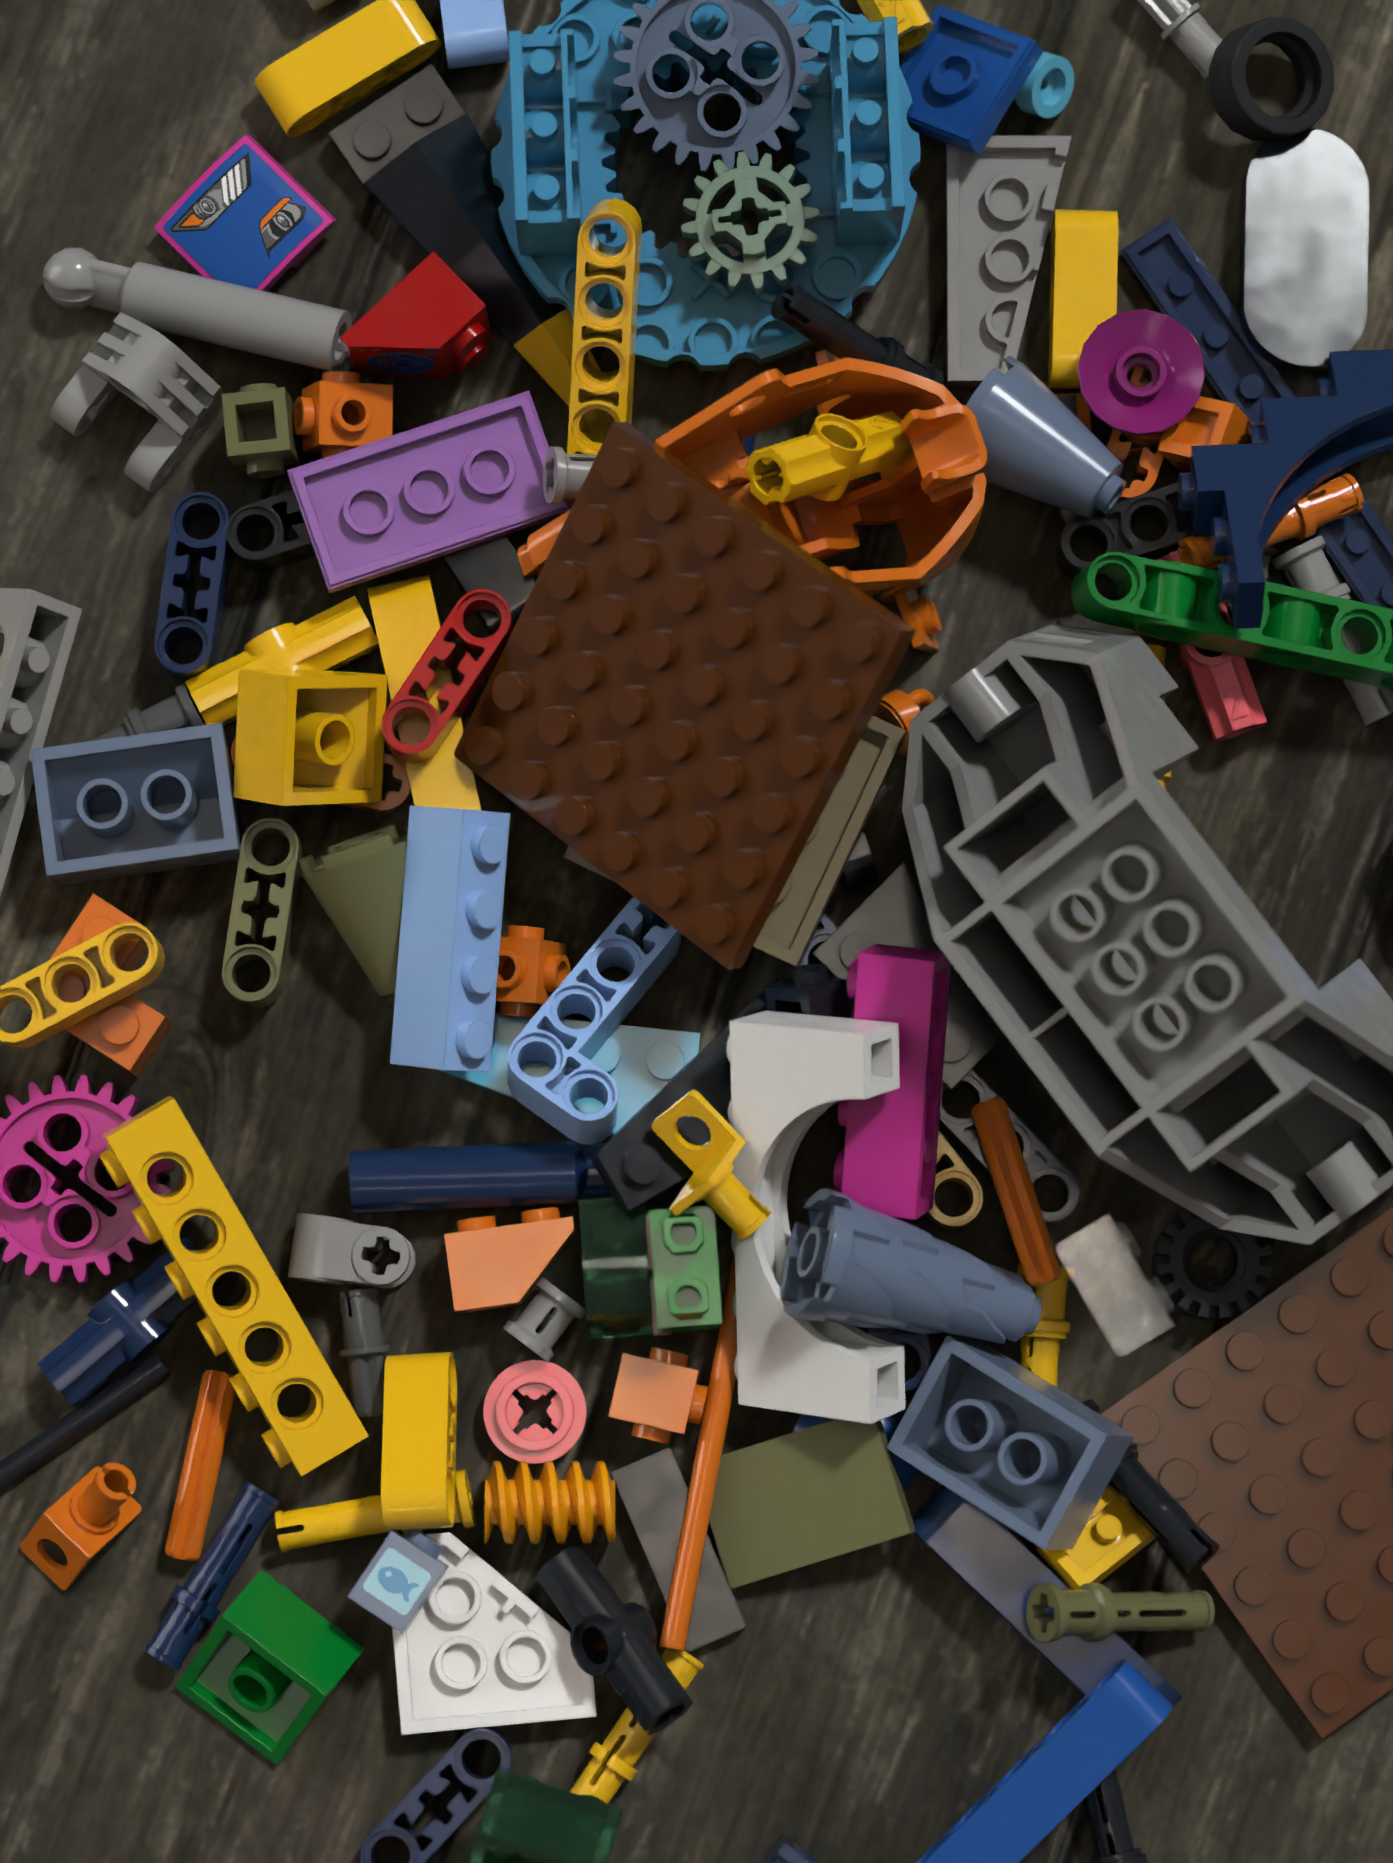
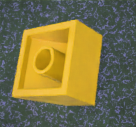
[233,669,388,806]

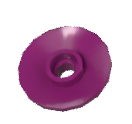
[1077,309,1205,436]

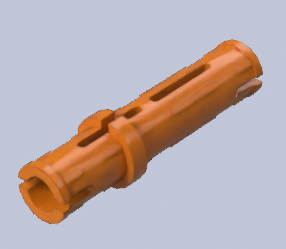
[1178,473,1364,570]

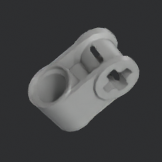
[288,1213,416,1289]

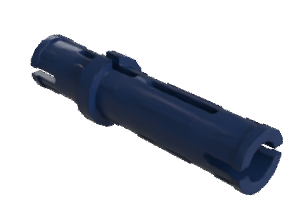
[143,1481,282,1671]

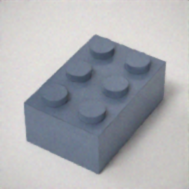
[886,1335,1134,1550]

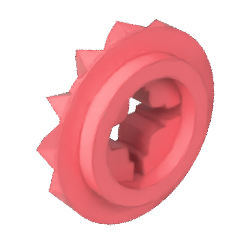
[483,1360,587,1464]

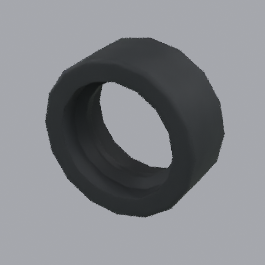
[1209,17,1334,141]

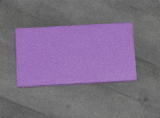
[287,391,571,594]

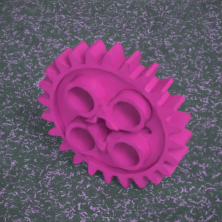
[0,1075,176,1284]

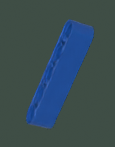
[916,1658,1174,1863]

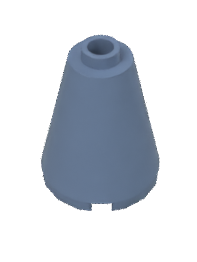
[966,356,1127,518]

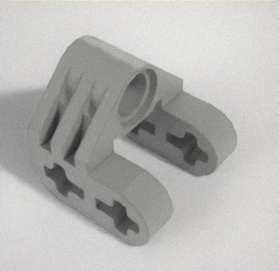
[50,312,224,493]

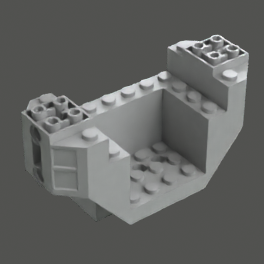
[902,621,1393,1245]

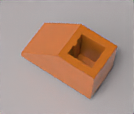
[444,1207,576,1314]

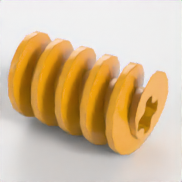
[484,1461,615,1544]

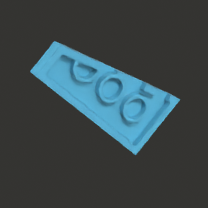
[439,1012,700,1135]

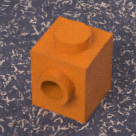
[608,1347,708,1444]

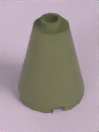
[297,820,409,1002]

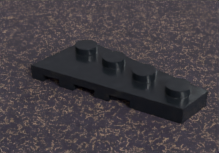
[590,978,779,1215]

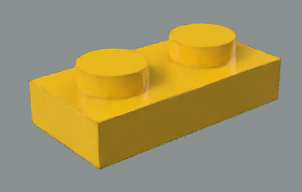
[1036,1487,1155,1589]

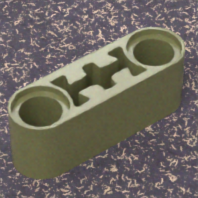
[222,818,305,1008]

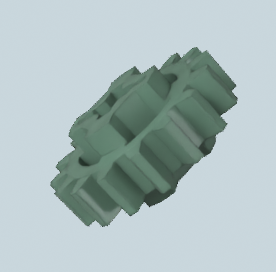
[681,151,819,294]

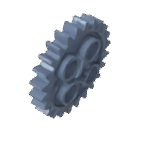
[613,0,818,172]

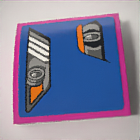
[154,135,337,292]

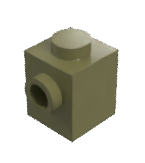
[221,383,301,479]

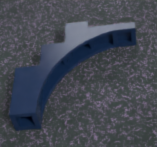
[1178,349,1393,629]

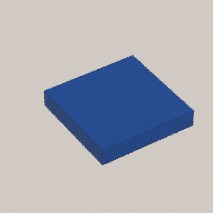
[899,4,1043,156]

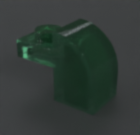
[578,1197,653,1339]

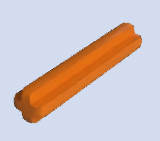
[971,1098,1061,1287]
[165,1369,236,1561]

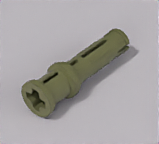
[1026,1583,1215,1643]

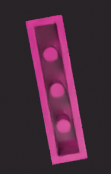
[833,944,951,1220]

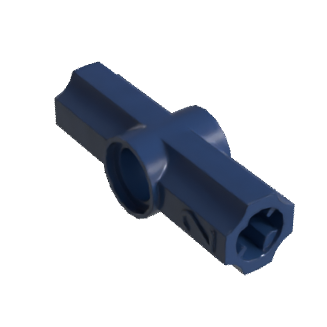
[37,1237,223,1407]

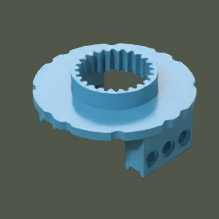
[491,0,921,371]

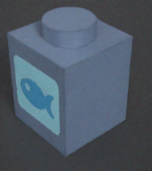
[347,1529,449,1633]

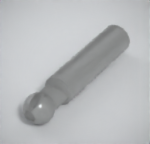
[43,248,352,371]

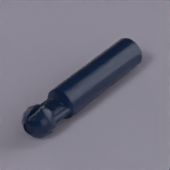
[349,1140,665,1215]

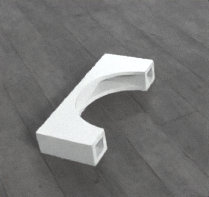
[726,1011,905,1424]

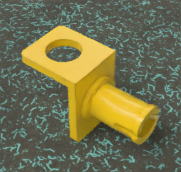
[651,1090,771,1241]

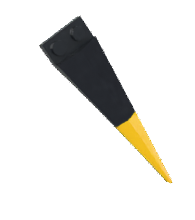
[328,64,615,434]

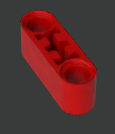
[382,589,513,764]

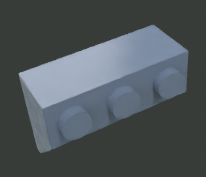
[30,723,243,886]

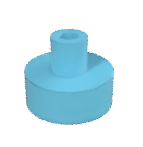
[1015,51,1074,118]

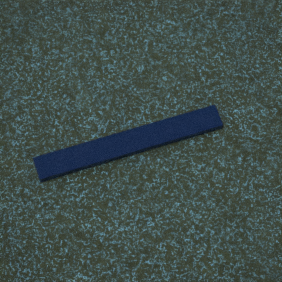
[1118,217,1393,609]

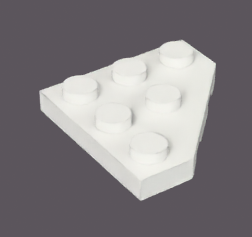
[385,1532,597,1735]

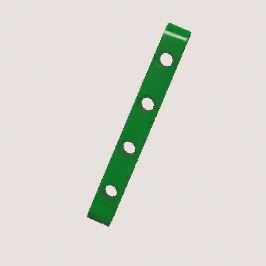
[1071,552,1393,690]

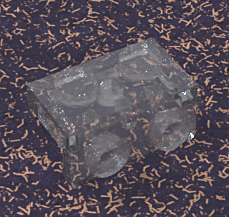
[1054,1214,1175,1357]

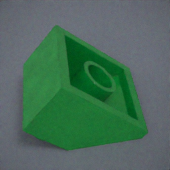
[175,1569,364,1766]

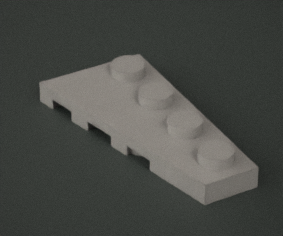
[945,136,1072,387]

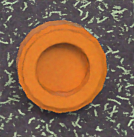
[873,689,935,756]

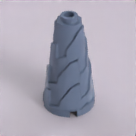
[781,1188,1042,1344]

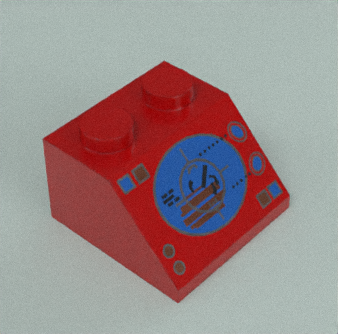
[340,251,491,379]

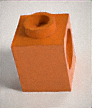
[1158,396,1255,473]

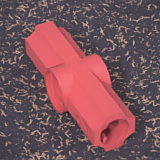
[1157,550,1267,742]

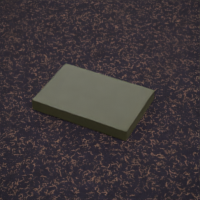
[692,1419,916,1589]

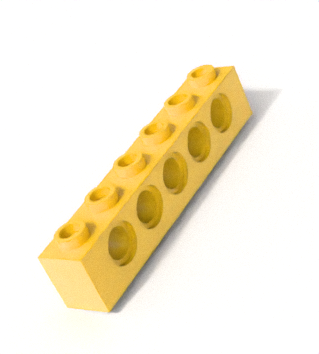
[98,1096,369,1477]

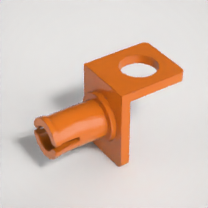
[20,1462,142,1590]

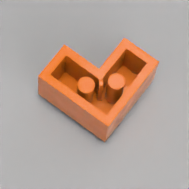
[22,893,174,1078]

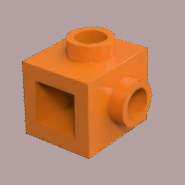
[293,371,393,459]
[495,925,571,1018]

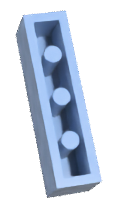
[390,805,510,1072]

